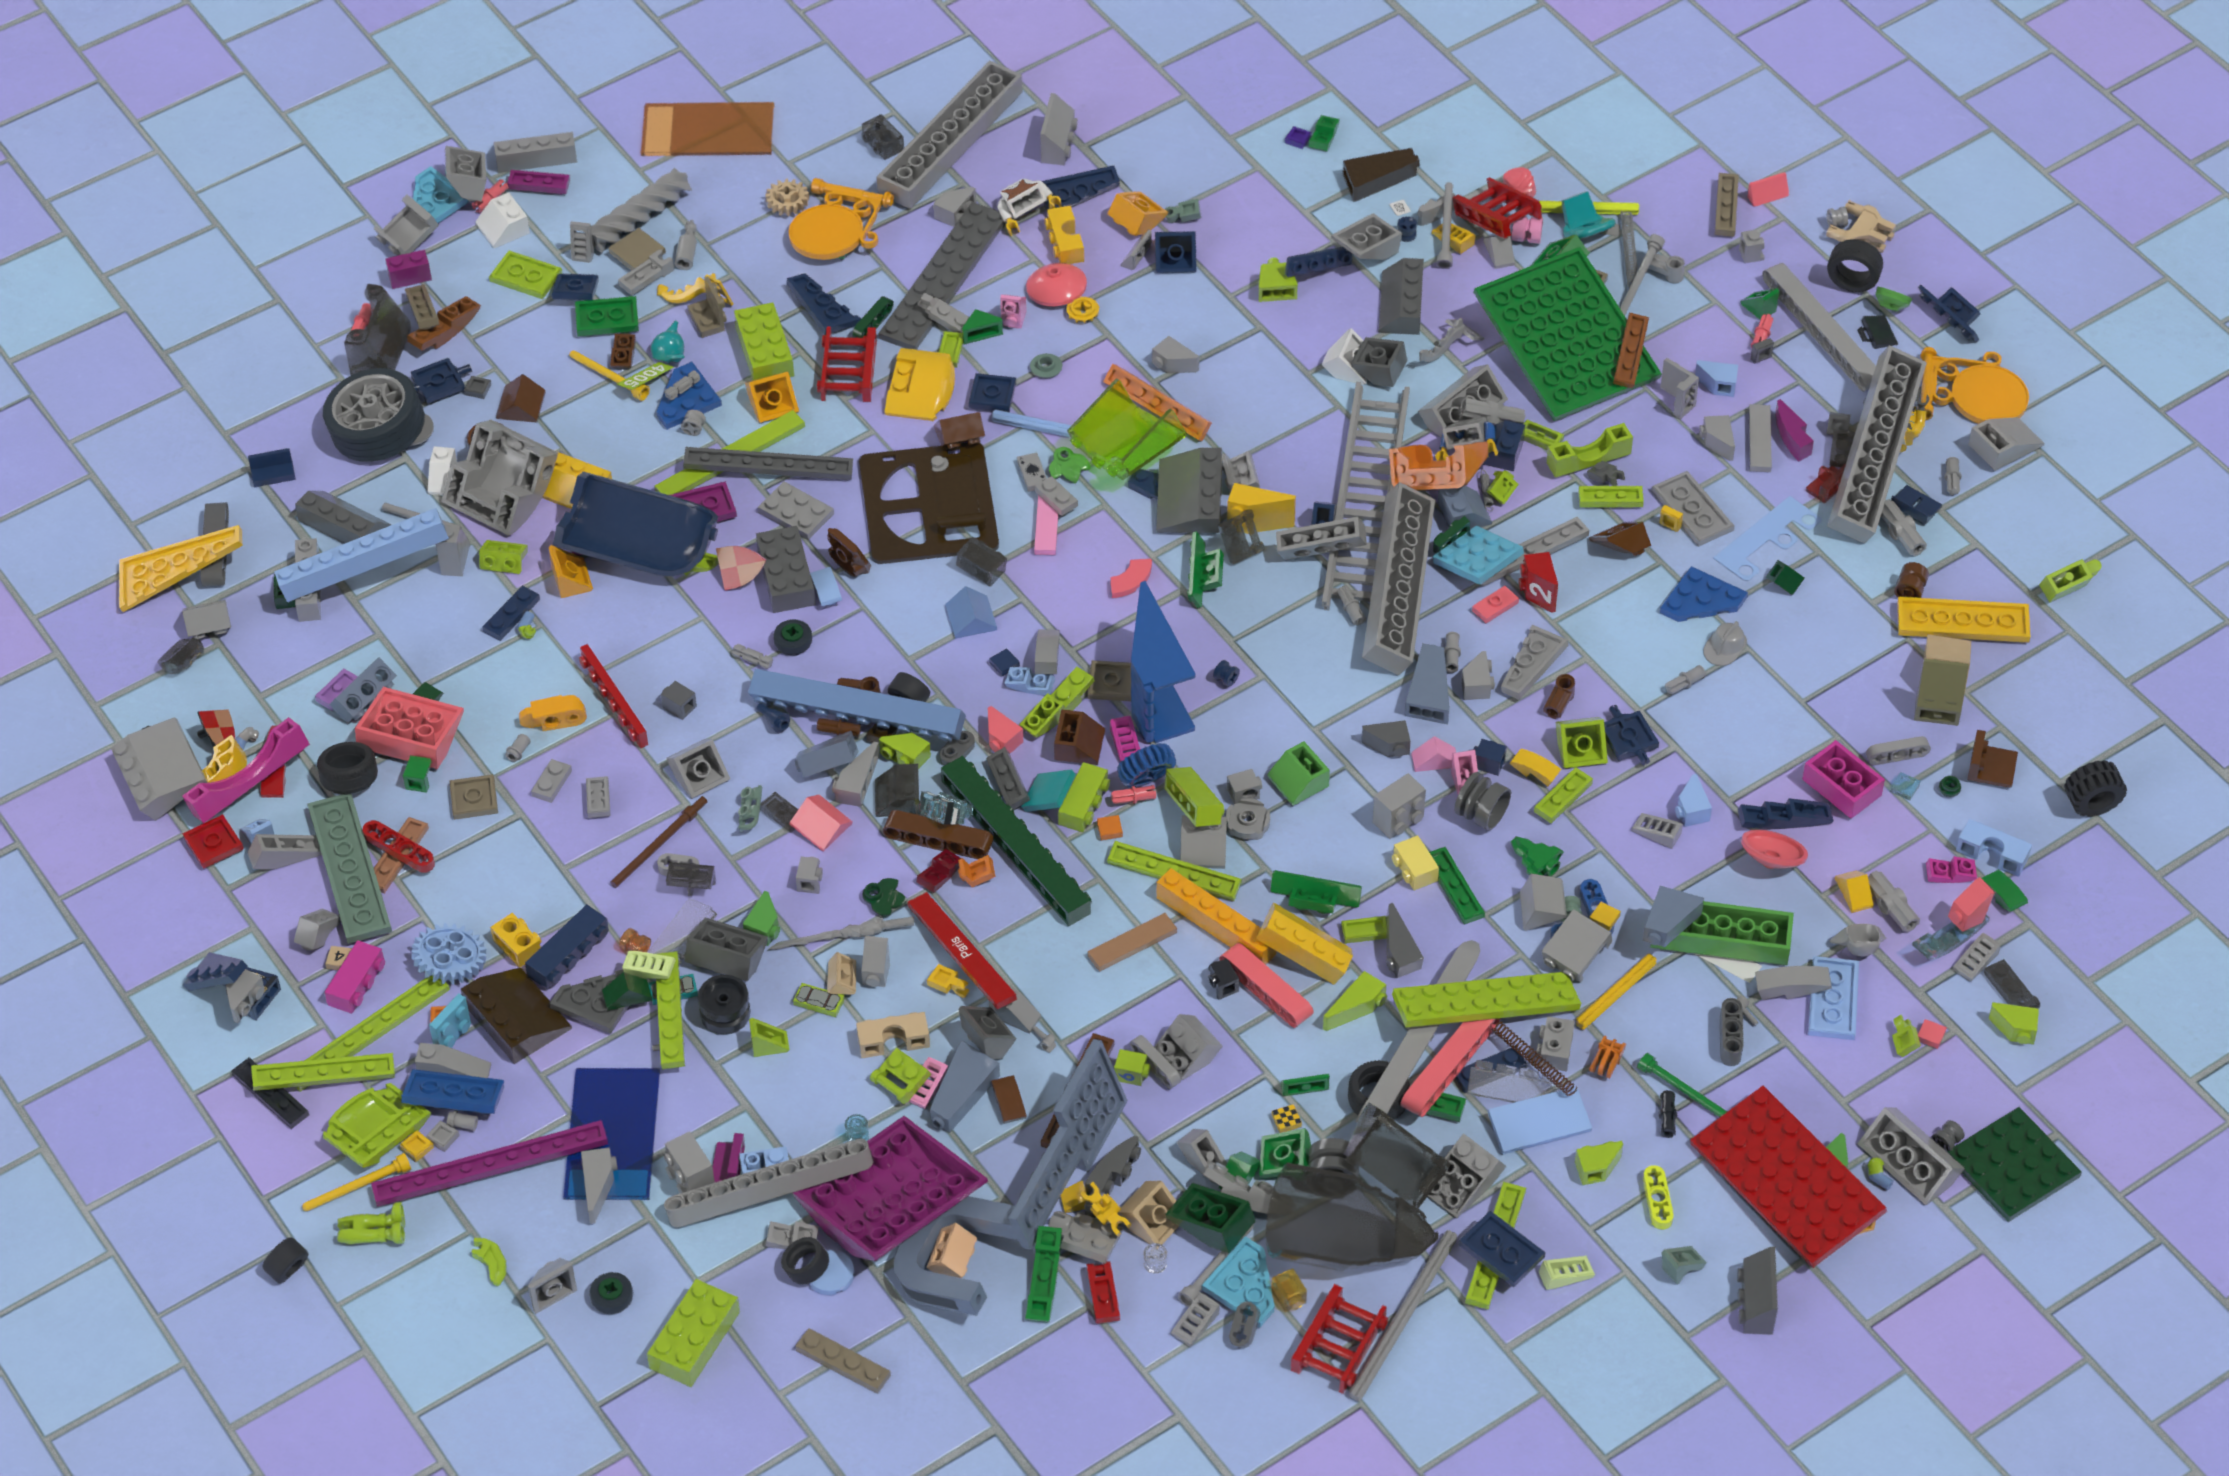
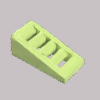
[622,951,676,979]
[1539,1256,1595,1290]

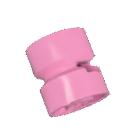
[1511,216,1543,244]

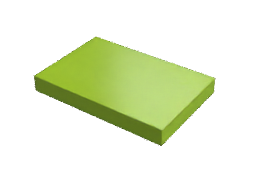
[489,250,562,300]

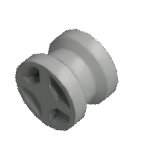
[1827,207,1848,227]
[681,410,706,436]

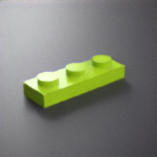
[1578,486,1644,507]
[1534,767,1593,824]

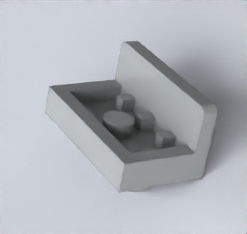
[1222,451,1260,490]

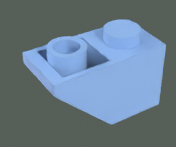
[1695,360,1738,397]
[740,1146,789,1174]

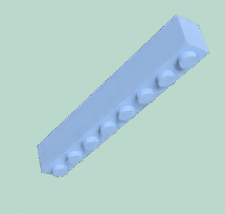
[274,508,449,602]

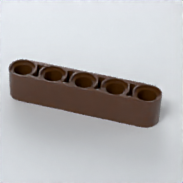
[883,810,994,859]

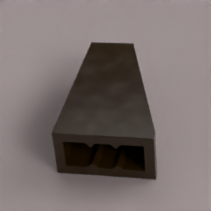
[1342,148,1420,202]

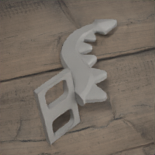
[1419,318,1484,362]

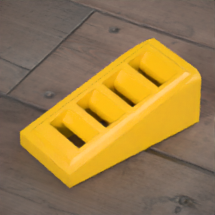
[1432,223,1475,254]

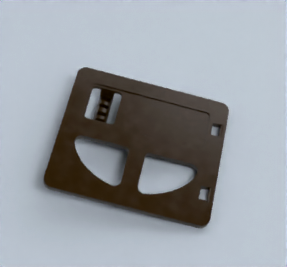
[859,443,999,564]

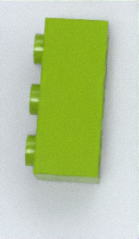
[1058,762,1110,832]

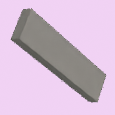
[1749,404,1772,472]

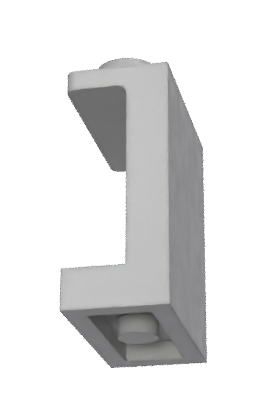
[373,195,439,256]
[1542,909,1613,983]

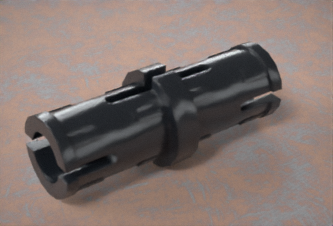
[1659,1090,1677,1138]

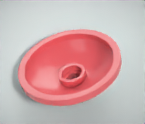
[1026,263,1087,306]
[1741,830,1808,869]

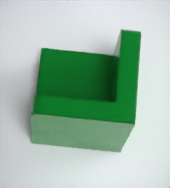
[403,755,432,793]

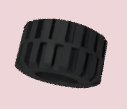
[2064,760,2127,817]

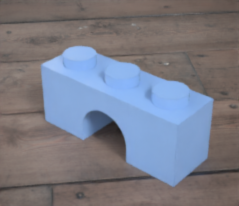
[1956,819,2032,877]

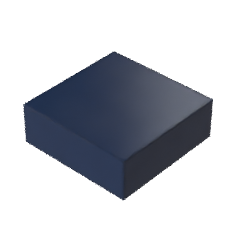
[989,648,1020,676]

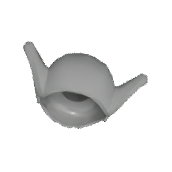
[1830,924,1886,956]

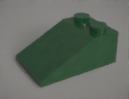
[1165,1183,1256,1253]

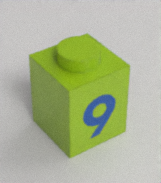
[1114,1049,1150,1086]

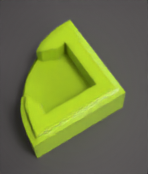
[693,553,719,572]

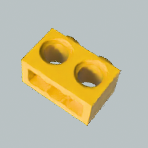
[490,912,542,967]

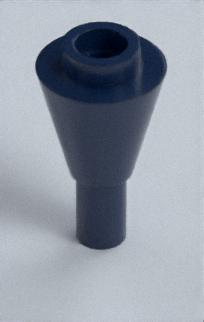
[756,703,790,733]

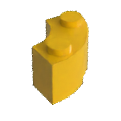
[202,735,247,783]

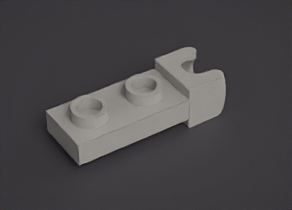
[618,250,674,295]

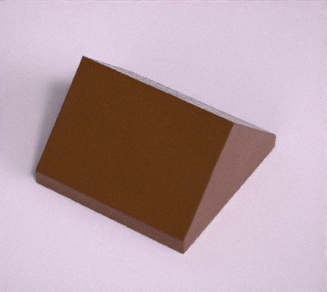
[496,374,546,423]

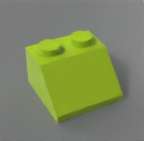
[1555,717,1608,768]

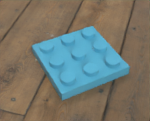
[1432,525,1524,585]

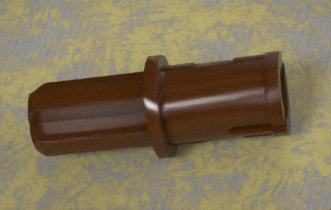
[817,718,861,738]

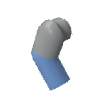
[235,727,259,750]

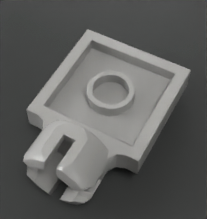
[1048,1211,1123,1264]

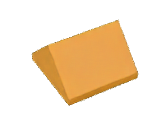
[549,545,593,598]

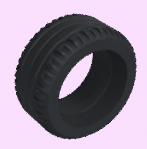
[1827,239,1883,292]
[317,742,378,794]
[1348,1060,1410,1123]

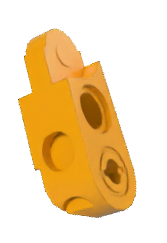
[519,695,587,731]

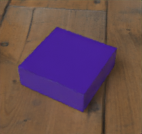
[1285,126,1311,149]

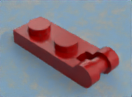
[1086,1261,1120,1324]

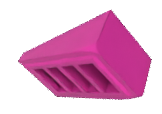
[1110,716,1140,762]

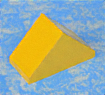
[1835,870,1873,913]

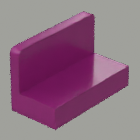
[712,1133,745,1183]

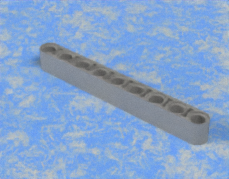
[1762,263,1876,392]
[664,1139,873,1227]

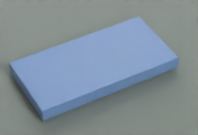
[1808,956,1859,1040]
[1487,1087,1592,1155]

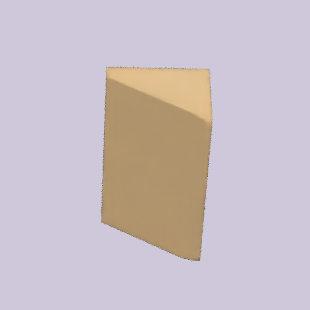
[827,952,856,995]

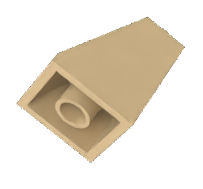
[1923,635,1971,700]

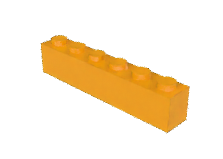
[1156,868,1277,965]

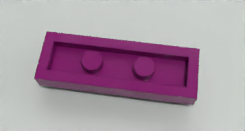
[507,170,570,194]

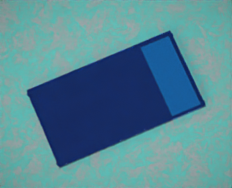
[563,1068,660,1200]

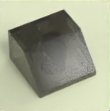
[875,764,920,817]

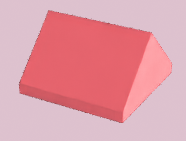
[790,794,853,851]

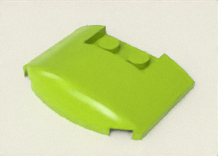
[323,1083,431,1168]

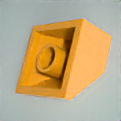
[745,371,799,423]

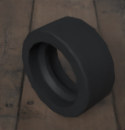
[781,1237,830,1284]

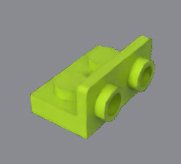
[479,540,528,574]

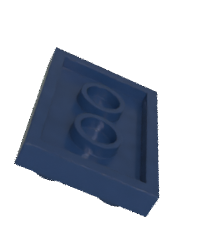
[1459,1211,1546,1287]

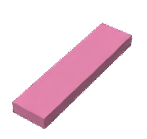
[1034,495,1059,555]

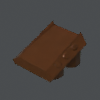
[827,528,871,577]

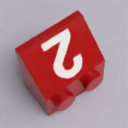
[1519,552,1558,613]

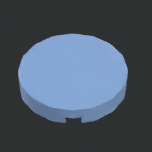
[808,1250,855,1296]

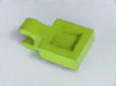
[1892,1014,1921,1057]

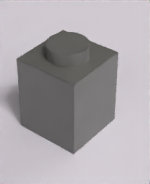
[661,681,697,720]

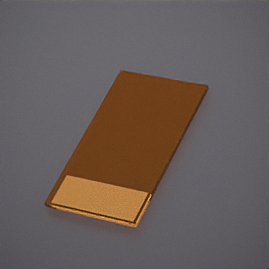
[640,102,775,156]

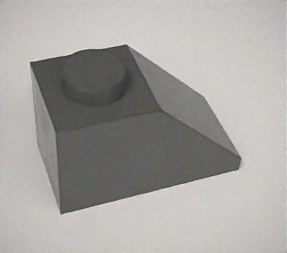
[1361,720,1411,757]

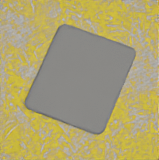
[1600,224,1620,236]

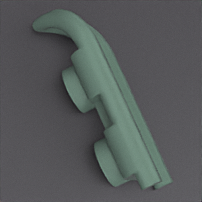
[738,785,763,832]

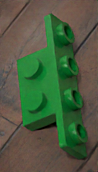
[1187,531,1224,608]
[1270,870,1362,914]

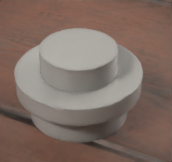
[931,456,948,472]

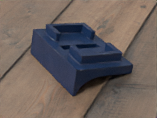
[1891,485,1942,524]

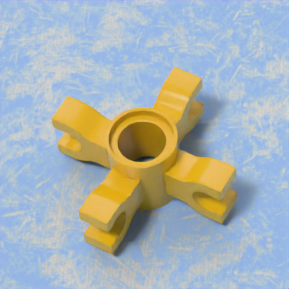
[1080,1182,1131,1237]

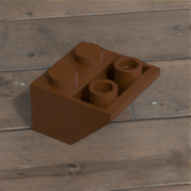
[1054,709,1105,765]

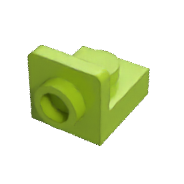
[1486,470,1519,504]

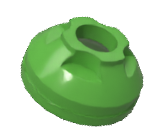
[1875,287,1912,312]

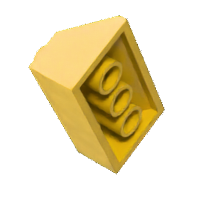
[542,451,612,509]
[1256,902,1353,985]

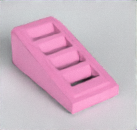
[908,1057,948,1109]

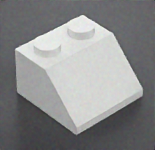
[475,192,530,249]

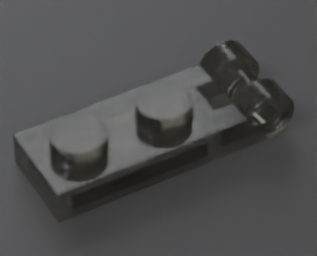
[1984,959,2040,1009]

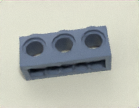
[329,657,397,723]

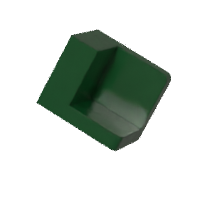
[1766,560,1805,595]

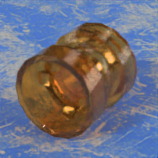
[619,928,651,953]

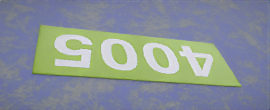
[616,362,674,390]

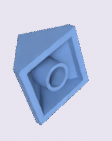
[945,586,997,639]

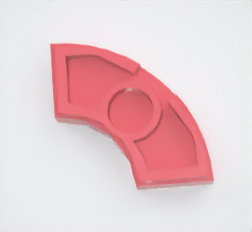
[1111,559,1152,598]

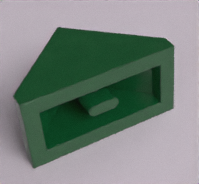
[602,972,653,1011]

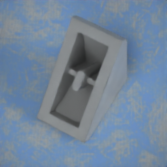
[1483,236,1515,269]

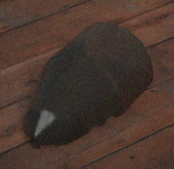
[1266,1163,1439,1271]

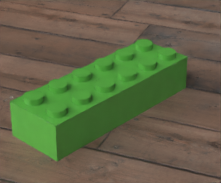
[1650,901,1794,965]

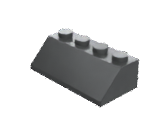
[1379,258,1424,335]
[295,491,391,544]

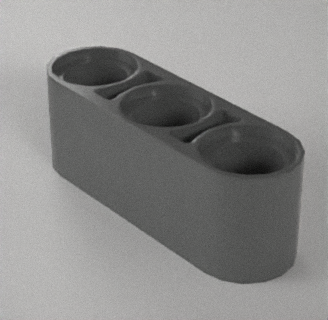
[1719,998,1744,1066]

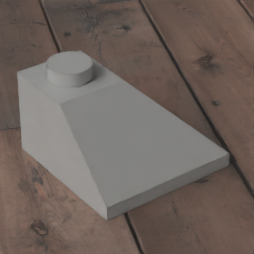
[528,1258,577,1314]

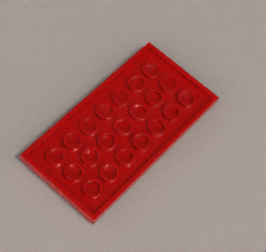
[1690,1085,1887,1268]

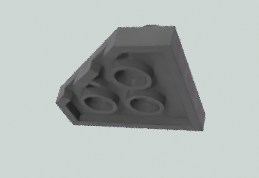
[550,969,629,1034]

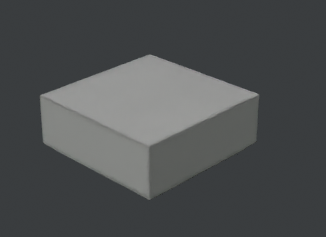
[426,1120,460,1152]

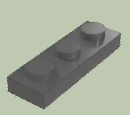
[986,747,1030,810]

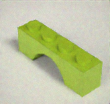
[1546,423,1633,478]

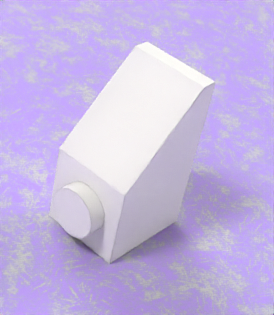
[428,446,457,496]

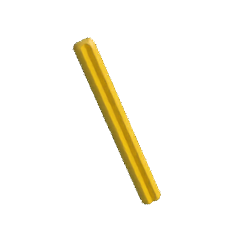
[1575,954,1657,1030]

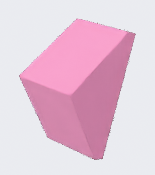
[1411,736,1456,772]
[1451,750,1478,794]

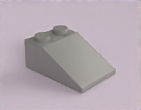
[1331,213,1402,260]

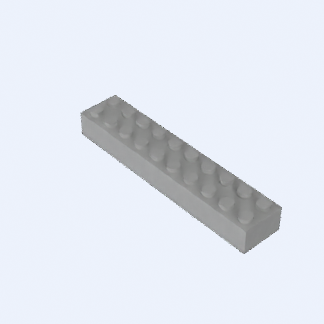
[877,60,1023,209]
[1827,345,1927,544]
[1362,482,1435,675]

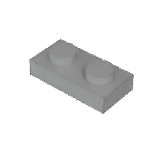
[1035,476,1078,516]
[531,759,572,803]

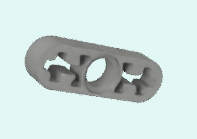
[1866,736,1931,765]
[1130,1035,1181,1089]

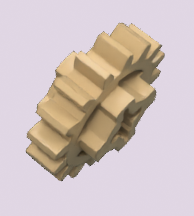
[765,179,809,216]

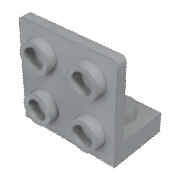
[1661,358,1699,419]

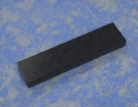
[231,1057,309,1129]

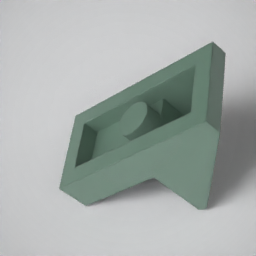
[1662,1246,1707,1284]

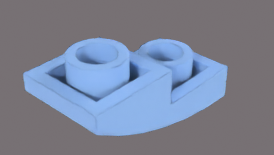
[810,567,842,606]
[1005,667,1055,695]

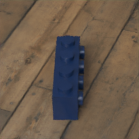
[525,904,609,990]

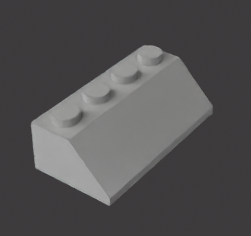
[494,132,577,173]
[1418,364,1508,438]
[1857,1107,1965,1205]

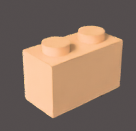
[927,1223,977,1278]

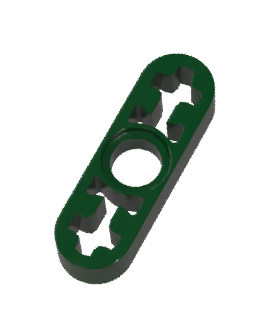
[852,296,894,338]

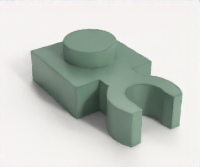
[1165,199,1201,223]

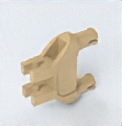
[1826,200,1896,253]

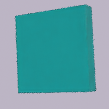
[1021,769,1076,812]

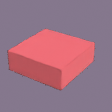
[1918,1019,1947,1049]

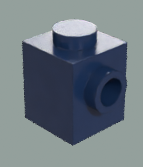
[1473,739,1507,776]

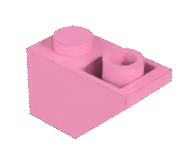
[1000,294,1027,329]

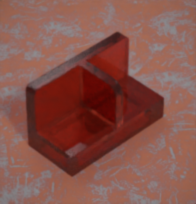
[1806,464,1846,504]

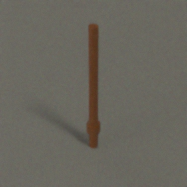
[610,796,708,888]

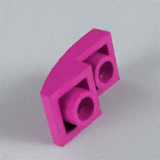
[1926,856,1977,883]

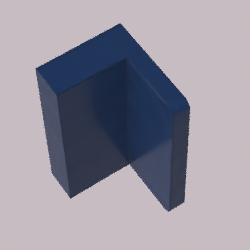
[248,448,296,488]

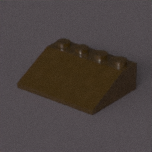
[460,967,572,1064]

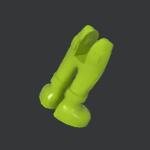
[337,1202,405,1245]

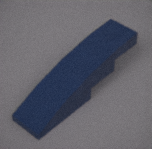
[1738,798,1834,829]

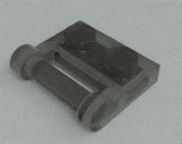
[1218,509,1265,565]

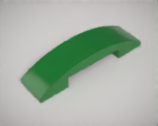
[1025,1226,1062,1323]

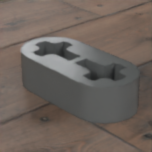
[1229,1301,1260,1348]

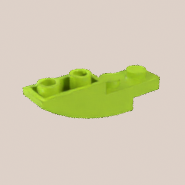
[1019,666,1095,738]

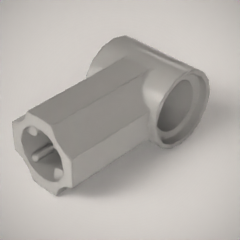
[1648,253,1684,283]

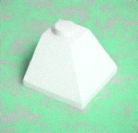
[1322,328,1368,385]

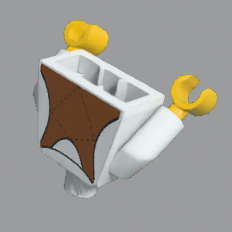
[998,178,1061,236]

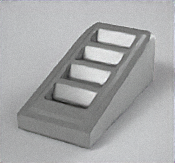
[570,221,594,263]
[1632,813,1683,849]
[1953,933,2001,982]
[1171,1293,1220,1347]

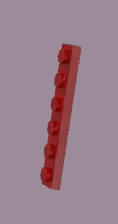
[579,644,648,748]

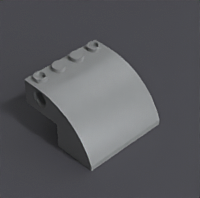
[441,420,558,536]

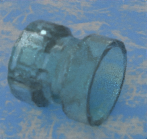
[845,1114,869,1142]

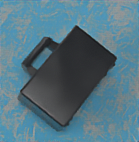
[1857,315,1898,349]

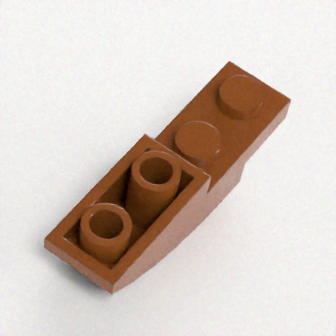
[407,296,481,351]

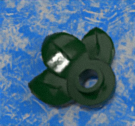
[862,878,907,916]

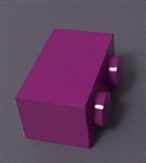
[385,249,432,289]

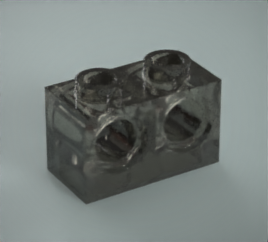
[861,114,904,160]

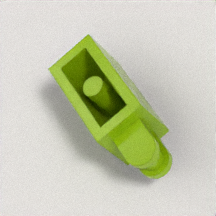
[2039,559,2102,603]

